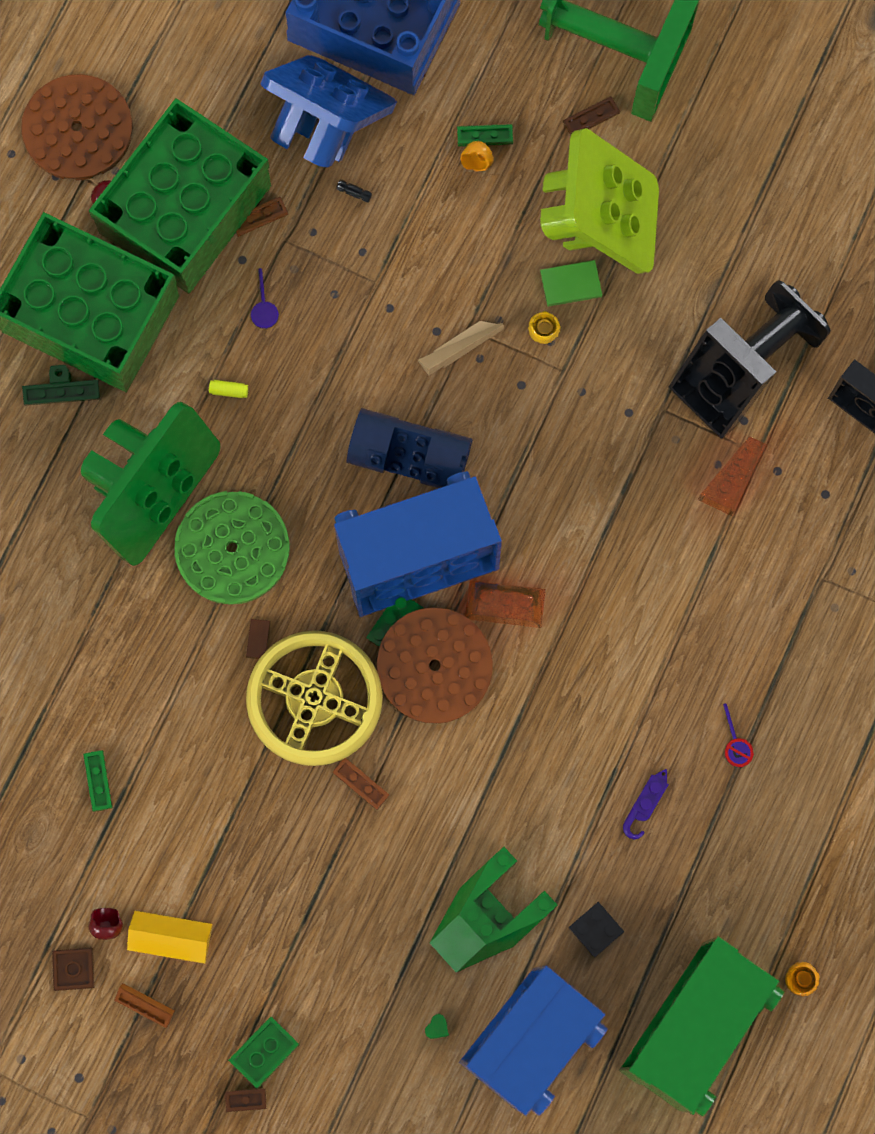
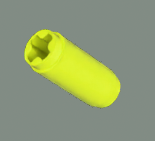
[209,380,248,398]

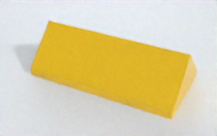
[127,911,213,964]

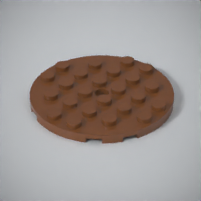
[21,74,133,180]
[377,608,493,724]

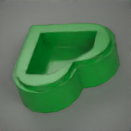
[425,1014,449,1039]

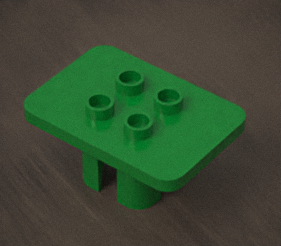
[81,402,221,566]

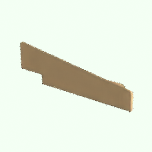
[418,321,504,376]

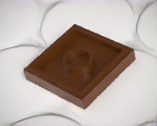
[52,948,94,991]

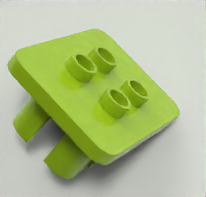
[540,129,659,274]

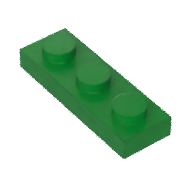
[457,124,513,146]
[83,750,113,812]

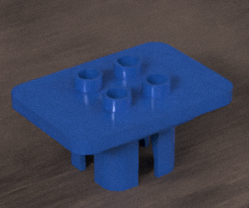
[260,55,397,167]

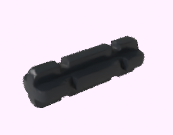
[337,180,372,202]

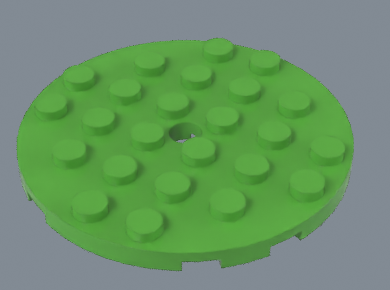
[174,491,290,605]

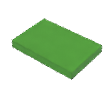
[540,260,602,307]

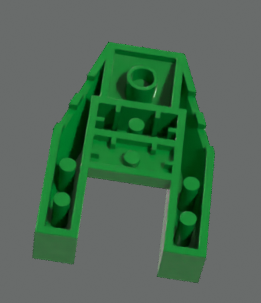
[430,847,558,973]

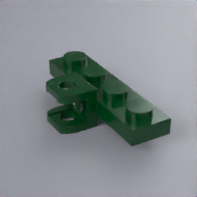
[22,365,100,406]

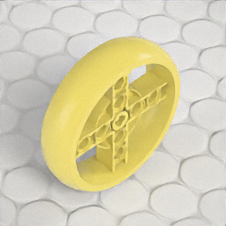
[246,631,383,766]

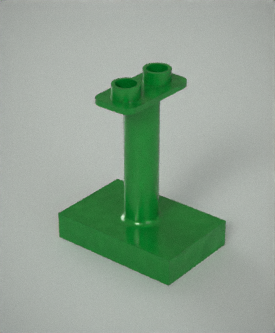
[538,0,700,122]

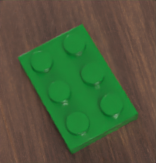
[366,597,424,647]
[228,1017,300,1089]

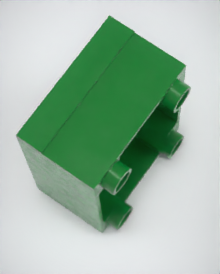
[88,98,271,294]
[0,212,179,393]
[619,936,785,1117]

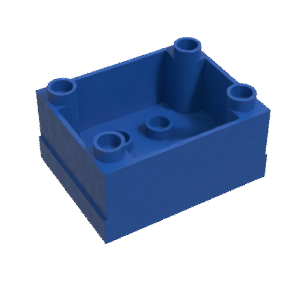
[286,0,460,96]
[334,471,502,617]
[458,966,608,1116]

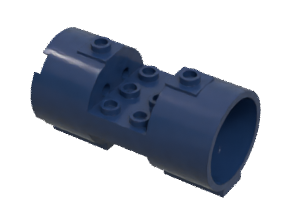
[346,408,473,489]

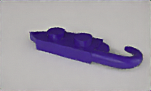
[623,769,669,839]

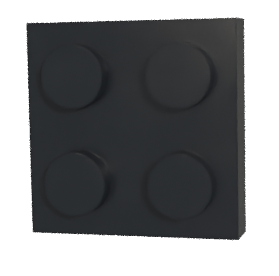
[568,901,624,958]

